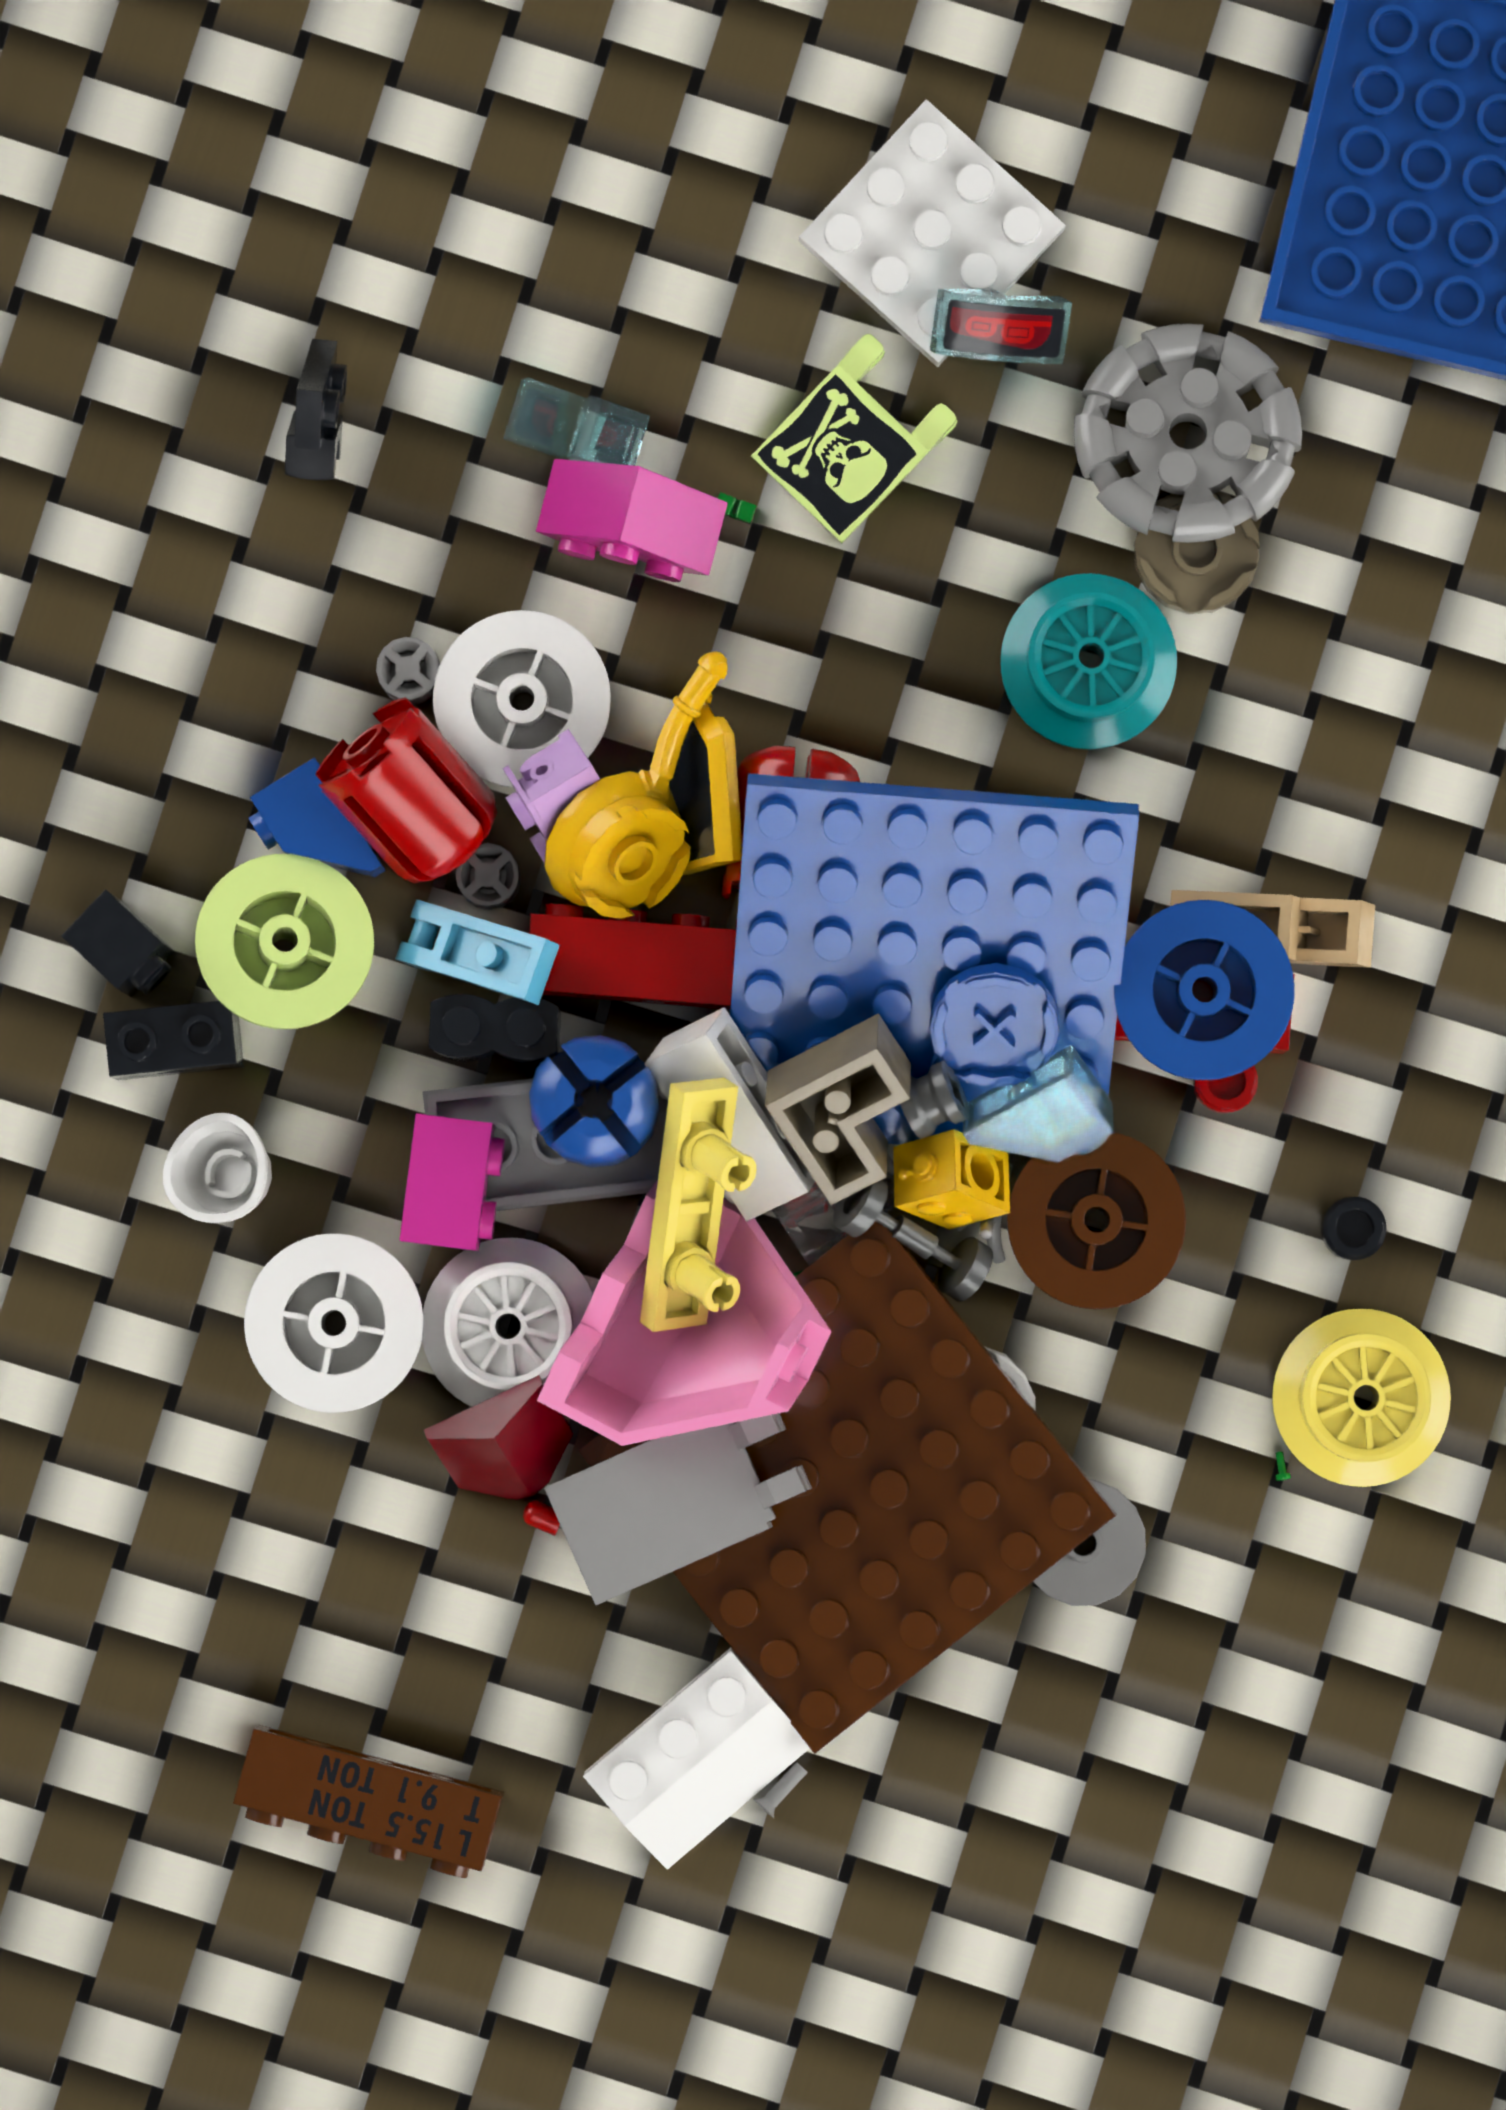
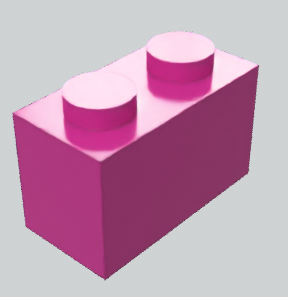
[399,1113,505,1252]

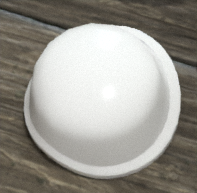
[163,1113,272,1223]

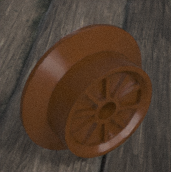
[1007,1130,1186,1309]

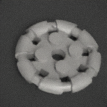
[1073,324,1302,543]

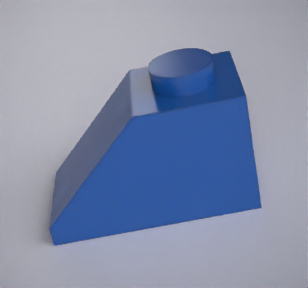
[249,757,386,877]

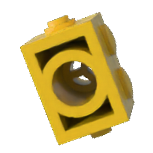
[893,1129,1010,1230]

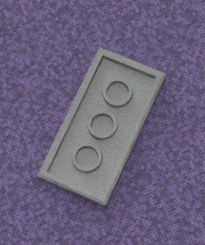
[422,1078,668,1211]

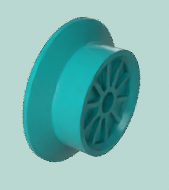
[1000,573,1177,750]

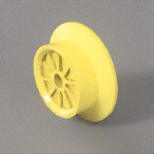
[1272,1309,1451,1487]

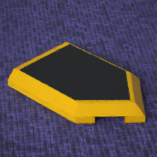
[669,693,742,875]

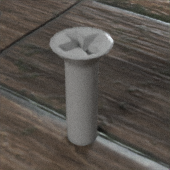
[753,1762,808,1818]

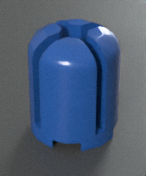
[529,1035,660,1168]

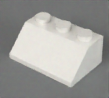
[583,1647,810,1869]

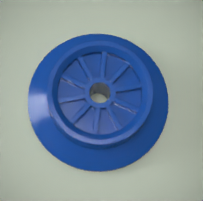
[1114,900,1295,1080]

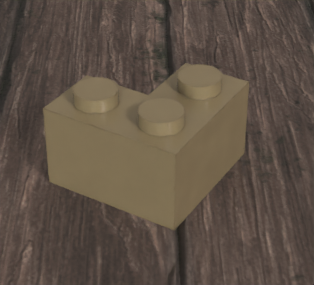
[765,1013,911,1205]

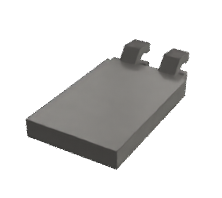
[544,1413,812,1605]

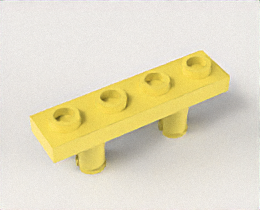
[640,1077,757,1332]

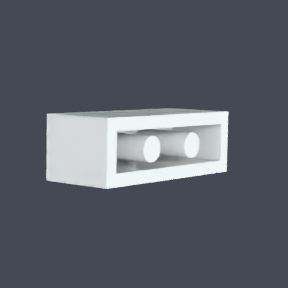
[645,1007,815,1222]

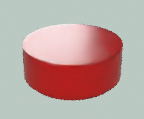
[1193,1066,1258,1114]

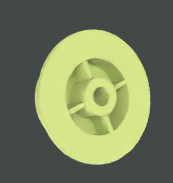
[195,854,374,1029]

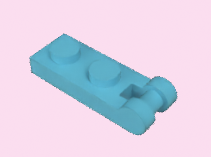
[395,899,560,1005]

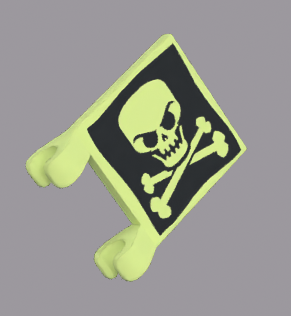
[751,334,957,543]

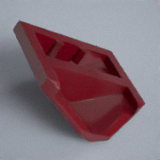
[424,1375,573,1500]

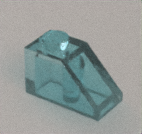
[963,1045,1114,1163]

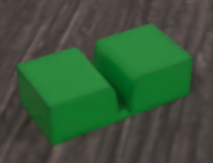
[718,492,757,525]

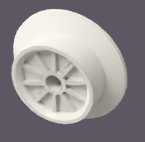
[433,610,611,788]
[244,1234,424,1413]
[422,1238,593,1407]

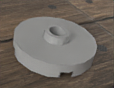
[1033,1479,1146,1606]

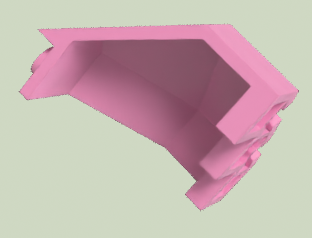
[537,1180,832,1446]

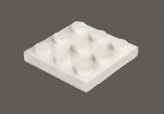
[799,99,1066,367]

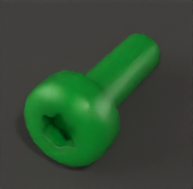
[1275,1452,1291,1481]

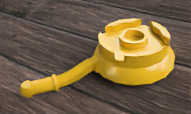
[544,651,728,919]

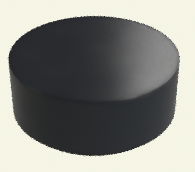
[1321,1197,1387,1260]

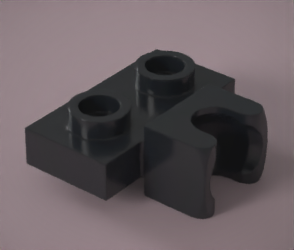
[285,339,347,480]

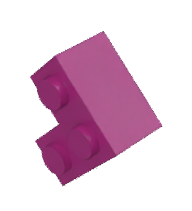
[536,459,728,582]

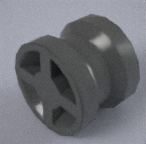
[900,1060,970,1139]

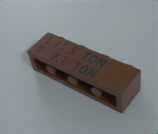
[233,1724,504,1878]

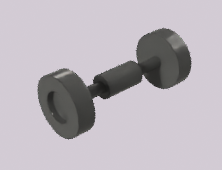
[833,1180,993,1302]

